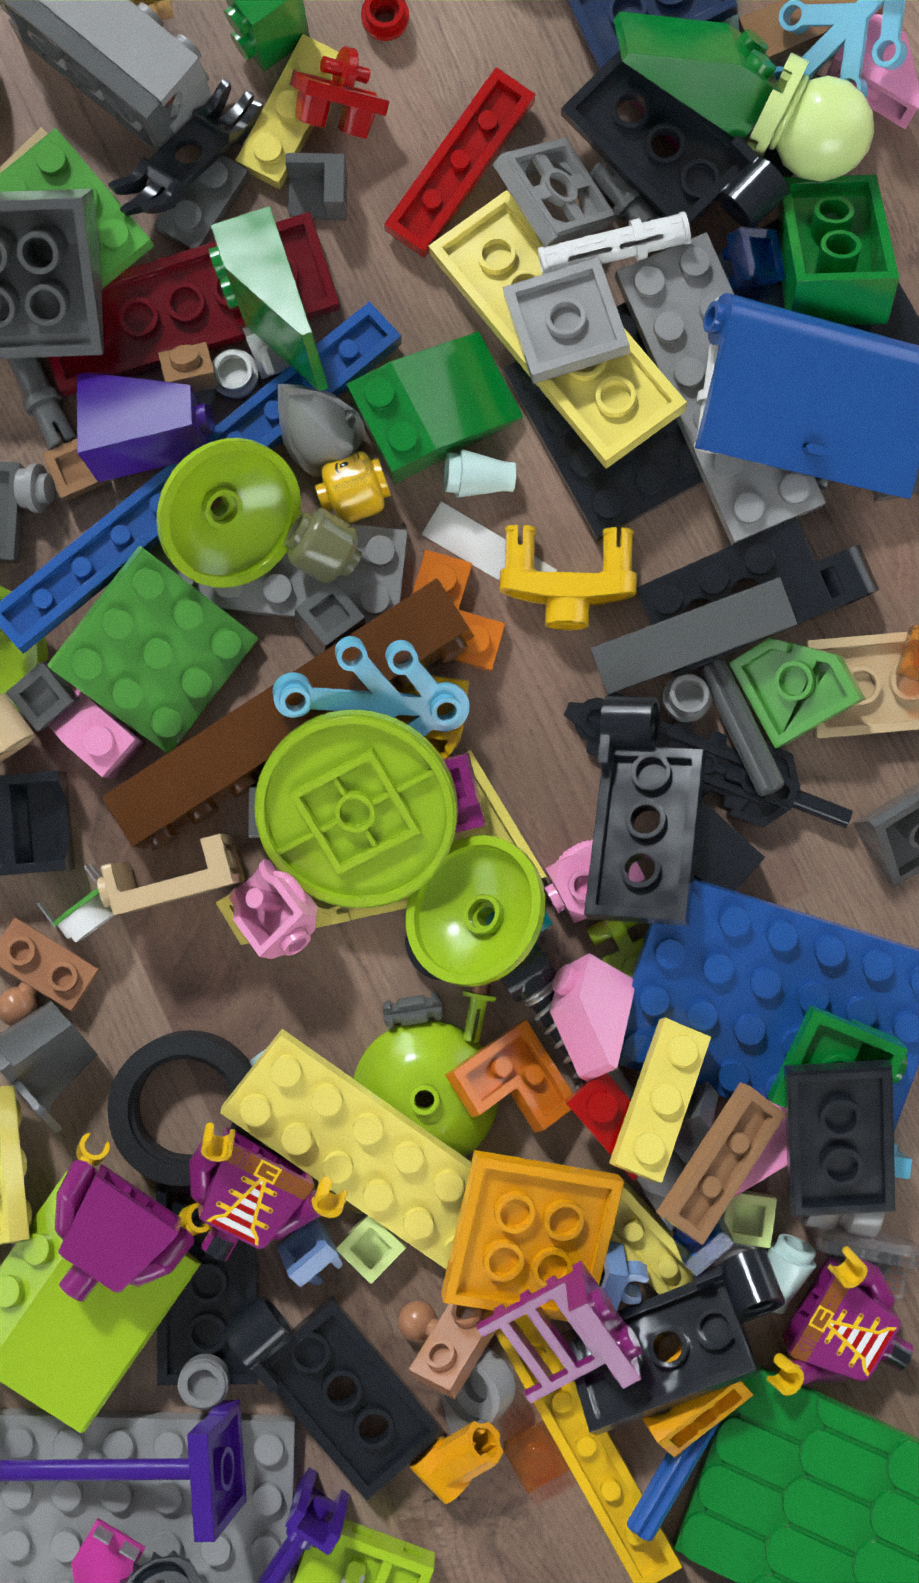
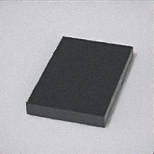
[784,1060,896,1217]

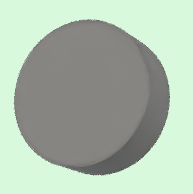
[178,1354,231,1410]

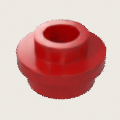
[361,0,409,41]

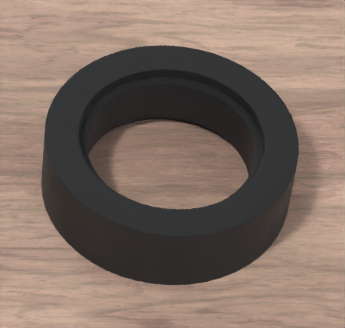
[107,1030,255,1186]

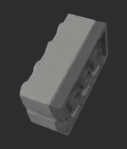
[0,0,212,153]

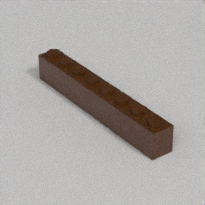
[101,578,474,851]

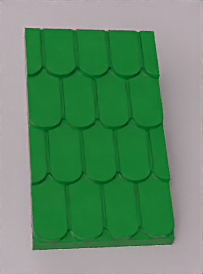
[672,1364,919,1583]

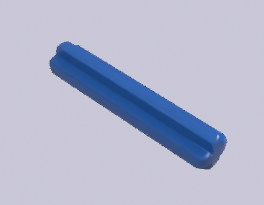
[627,1421,721,1542]

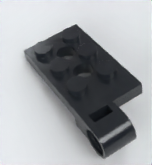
[561,50,789,230]
[637,517,880,678]
[584,696,706,926]
[561,1249,785,1436]
[222,1295,444,1501]

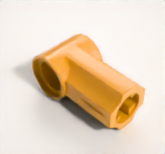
[409,1421,504,1504]

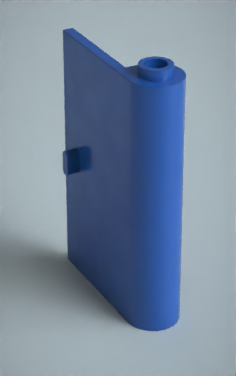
[695,293,919,499]

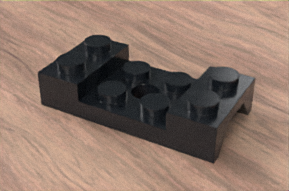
[0,770,75,876]

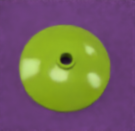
[156,438,301,588]
[406,835,545,986]
[353,1020,499,1157]

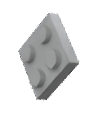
[503,257,630,384]

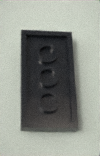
[156,1182,259,1385]

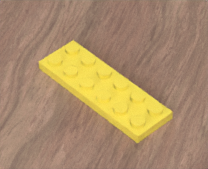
[429,190,687,469]
[220,1029,472,1270]

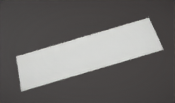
[421,501,557,580]

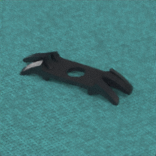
[108,78,263,216]

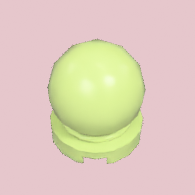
[747,52,874,182]

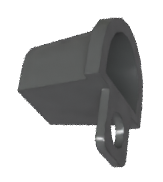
[0,1001,98,1134]

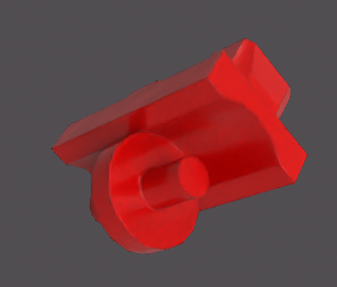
[290,46,390,139]

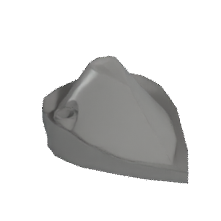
[278,384,365,477]
[440,1346,516,1434]

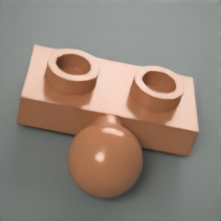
[0,917,101,1026]
[398,1301,496,1400]

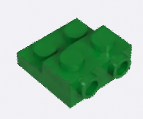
[768,1005,908,1108]

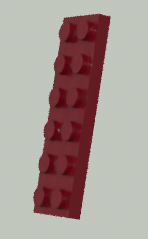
[48,212,341,397]

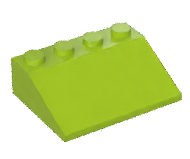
[0,1170,201,1433]

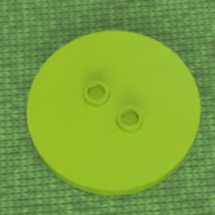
[254,710,458,908]

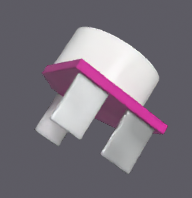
[71,1518,146,1583]

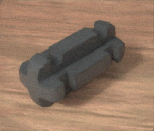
[382,993,443,1028]

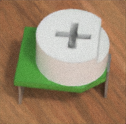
[37,864,113,943]

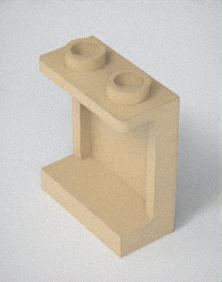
[97,834,246,916]

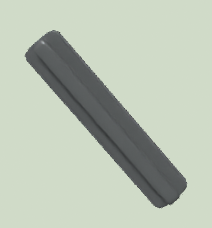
[701,659,784,796]

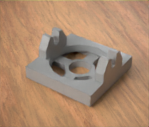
[493,137,616,247]

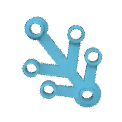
[774,0,907,98]
[272,636,470,736]

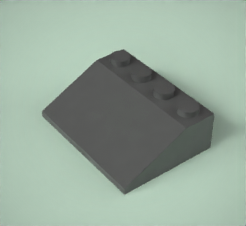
[0,189,104,359]

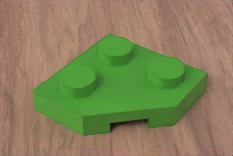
[729,638,866,749]

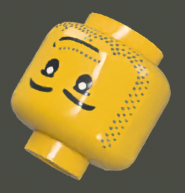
[315,452,391,524]

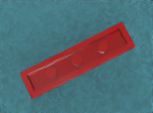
[384,67,536,258]

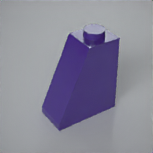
[77,372,215,482]

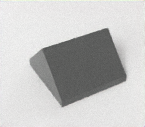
[853,783,919,888]

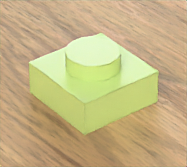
[718,1190,777,1248]
[336,1214,406,1284]

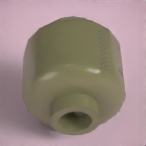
[284,508,362,584]

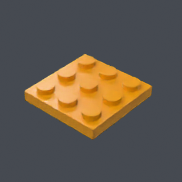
[441,1150,624,1322]

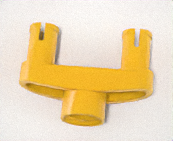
[499,525,637,630]

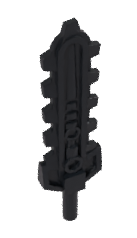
[564,692,853,829]

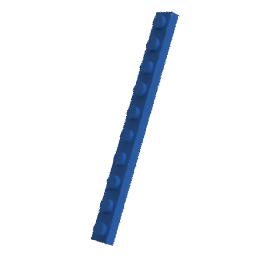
[0,301,402,654]

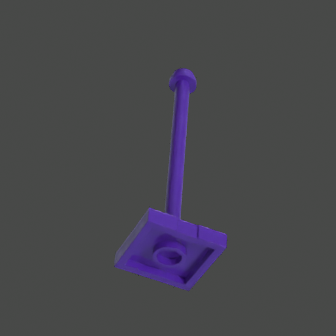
[0,1400,247,1542]

